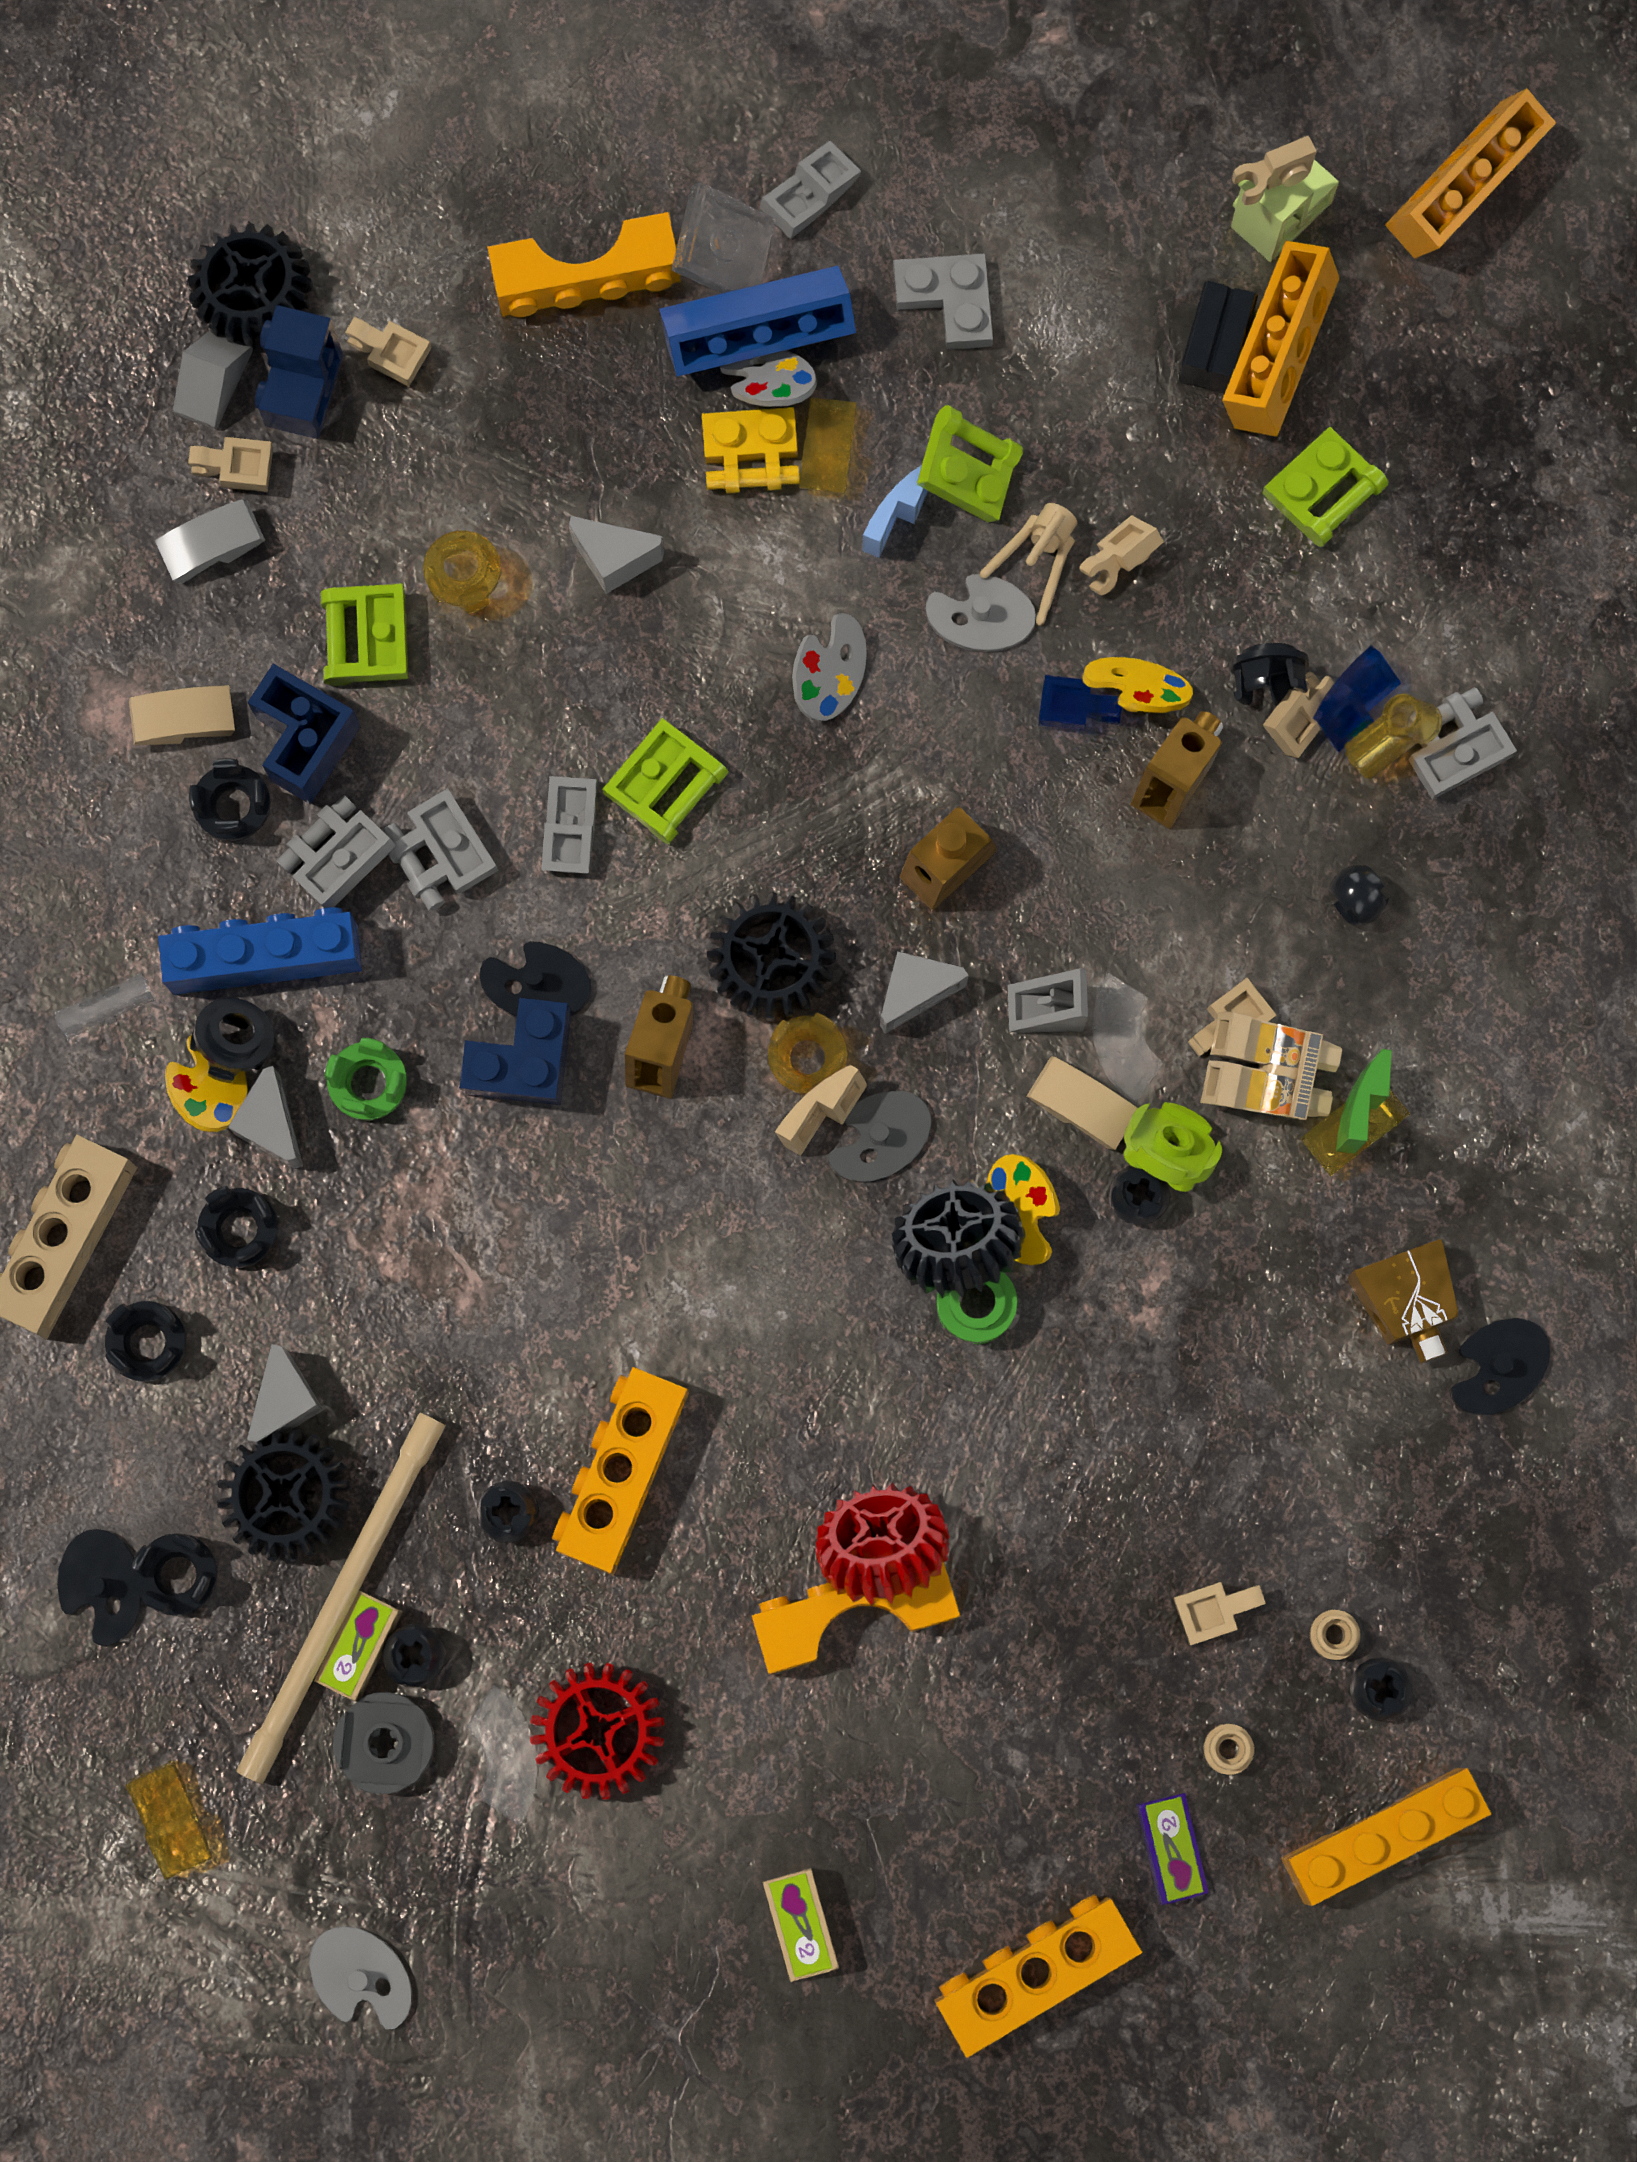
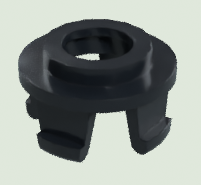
[1230,643,1309,706]
[189,758,271,841]
[190,998,274,1083]
[195,1186,278,1268]
[105,1301,187,1382]
[132,1533,218,1616]

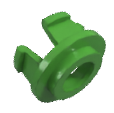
[325,1037,407,1121]
[936,1272,1017,1344]

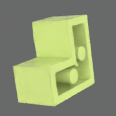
[1231,160,1339,263]

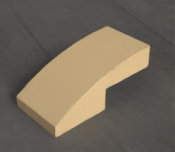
[129,685,235,745]
[1026,1056,1138,1150]
[775,1065,867,1156]

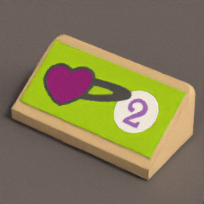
[314,1591,403,1702]
[763,1868,839,1981]

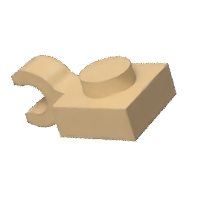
[1232,135,1317,205]
[345,317,431,387]
[188,437,273,492]
[1079,515,1164,595]
[1263,671,1338,758]
[1188,978,1277,1057]
[1173,1582,1266,1646]

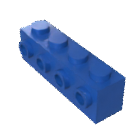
[659,266,856,376]
[158,907,362,995]

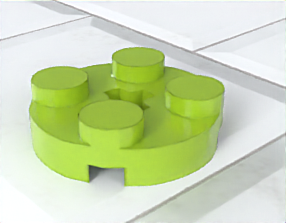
[1123,1102,1222,1192]

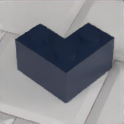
[255,305,344,439]
[247,663,361,805]
[459,998,572,1105]

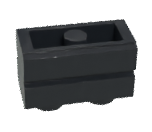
[1178,280,1258,394]

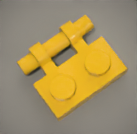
[702,407,800,494]

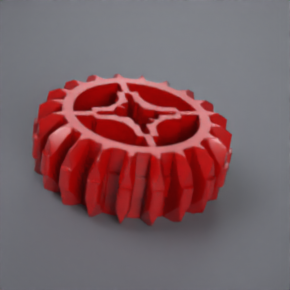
[815,1483,950,1606]
[530,1663,665,1800]

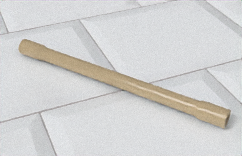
[236,1412,446,1784]

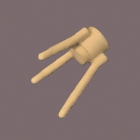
[980,503,1077,626]

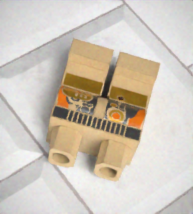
[1201,1012,1342,1120]

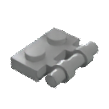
[1392,687,1517,800]
[382,788,498,912]
[276,795,396,908]

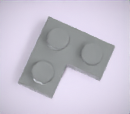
[893,253,993,350]

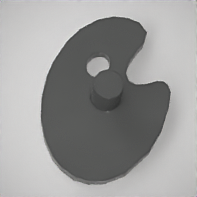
[828,1091,931,1183]

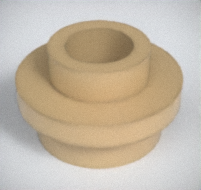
[1310,1610,1360,1660]
[1203,1724,1254,1775]

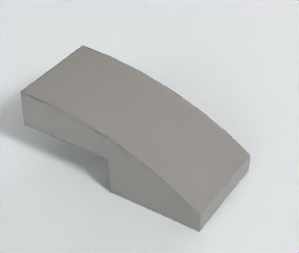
[760,141,861,239]
[155,499,265,584]
[542,776,598,874]

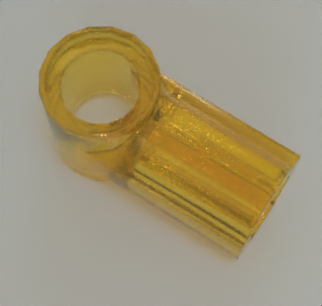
[1344,693,1442,779]

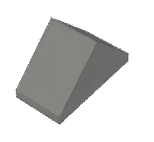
[173,331,253,430]
[569,516,664,594]
[880,951,968,1034]
[1008,968,1088,1033]
[228,1066,303,1169]
[247,1344,323,1444]

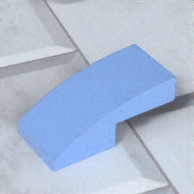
[862,465,928,558]

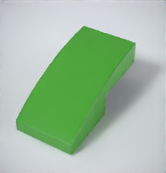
[1336,1049,1392,1154]

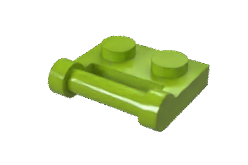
[916,405,1023,522]
[1262,427,1389,547]
[320,584,408,686]
[603,718,729,845]

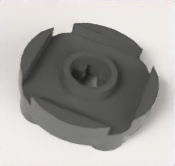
[333,1692,435,1794]

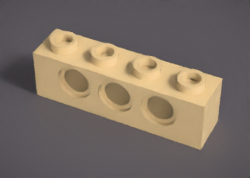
[0,1134,138,1340]

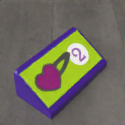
[1136,1793,1209,1905]

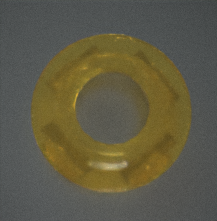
[423,530,502,613]
[768,1013,847,1095]

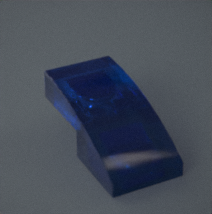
[1313,645,1401,752]

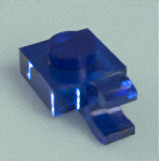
[1039,675,1122,731]

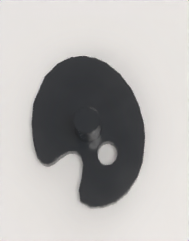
[480,941,591,1018]
[1450,1318,1550,1415]
[57,1529,142,1646]

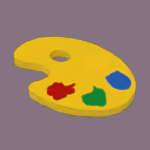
[1082,657,1193,713]
[165,1036,247,1132]
[986,1154,1060,1265]

